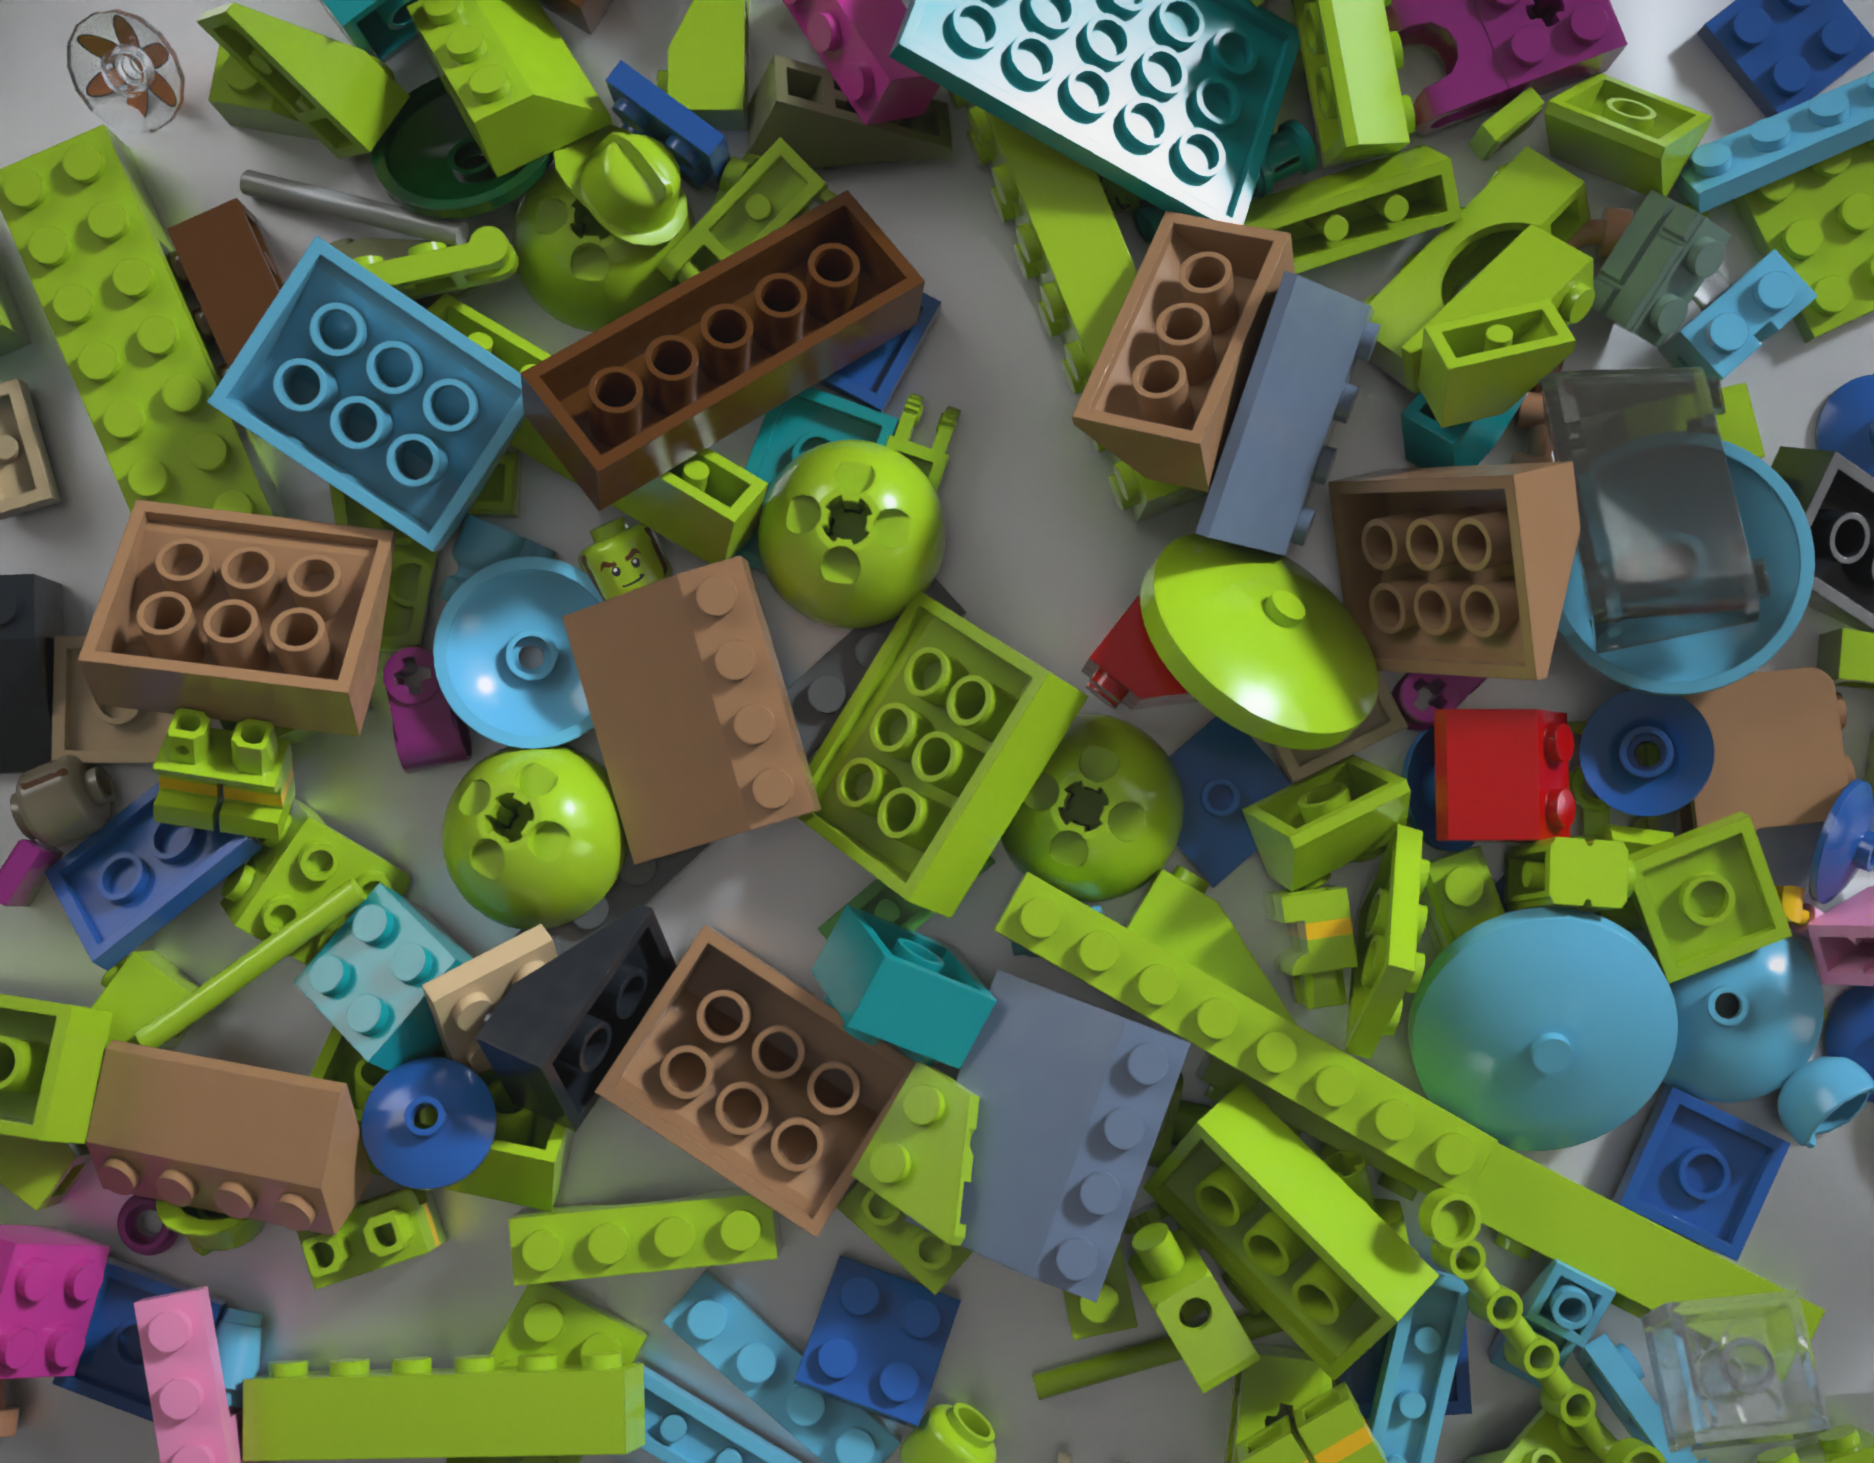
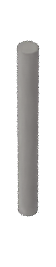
[240,170,469,246]

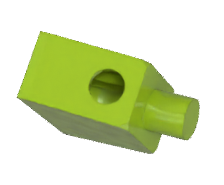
[1127,1222,1261,1394]

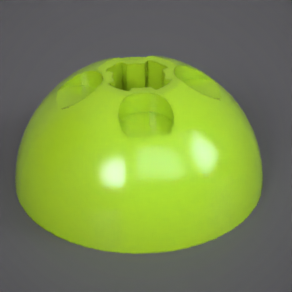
[512,162,696,332]
[757,440,946,629]
[1001,714,1184,902]
[442,745,629,930]

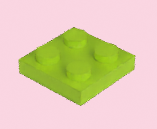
[1628,811,1793,984]

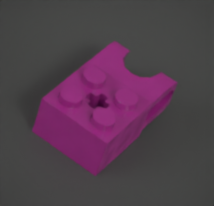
[1385,0,1628,135]

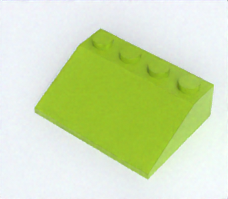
[797,591,1089,919]

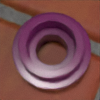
[117,1195,181,1256]

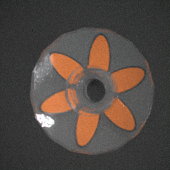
[67,9,185,134]

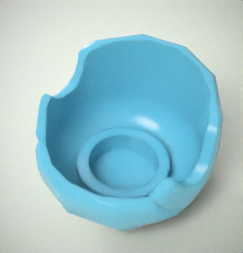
[1777,1056,1874,1148]

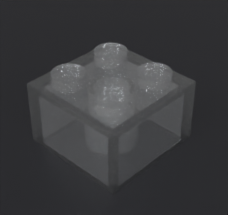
[1641,1290,1831,1453]

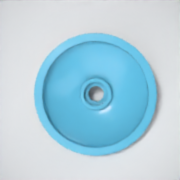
[433,556,604,749]
[1643,936,1824,1103]

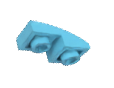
[1487,1258,1616,1389]

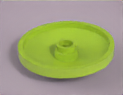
[1140,533,1379,750]

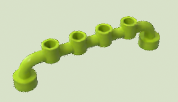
[1418,1188,1666,1463]

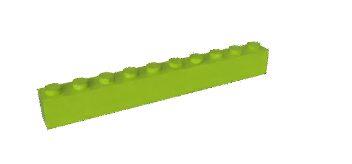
[1195,1052,1826,1382]

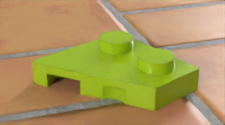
[851,1061,980,1246]

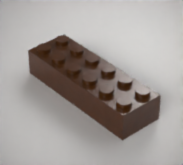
[521,190,925,511]

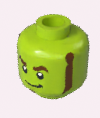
[578,516,673,601]

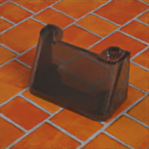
[1540,366,1770,654]

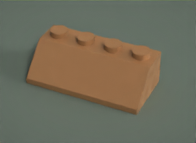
[1072,211,1295,492]
[86,1040,373,1236]

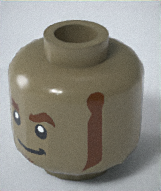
[10,755,116,848]

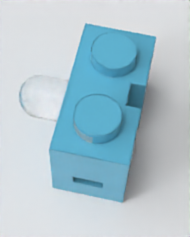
[1657,249,1818,394]

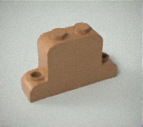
[1675,667,1855,835]

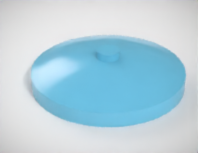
[1558,433,1815,696]
[1408,907,1678,1151]

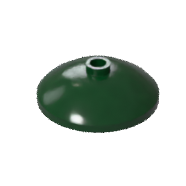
[372,77,554,218]

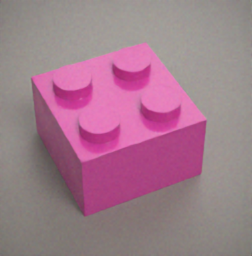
[0,1224,111,1379]

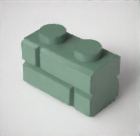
[1590,189,1732,349]

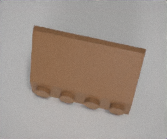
[1328,461,1580,681]
[78,500,396,737]
[562,555,821,865]
[595,925,916,1238]

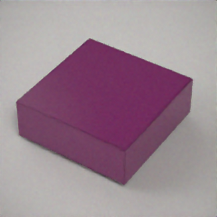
[0,839,64,907]

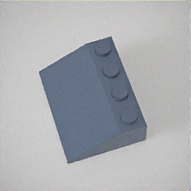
[1195,271,1381,555]
[904,969,1191,1303]

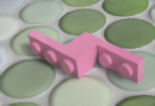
[134,1286,263,1463]

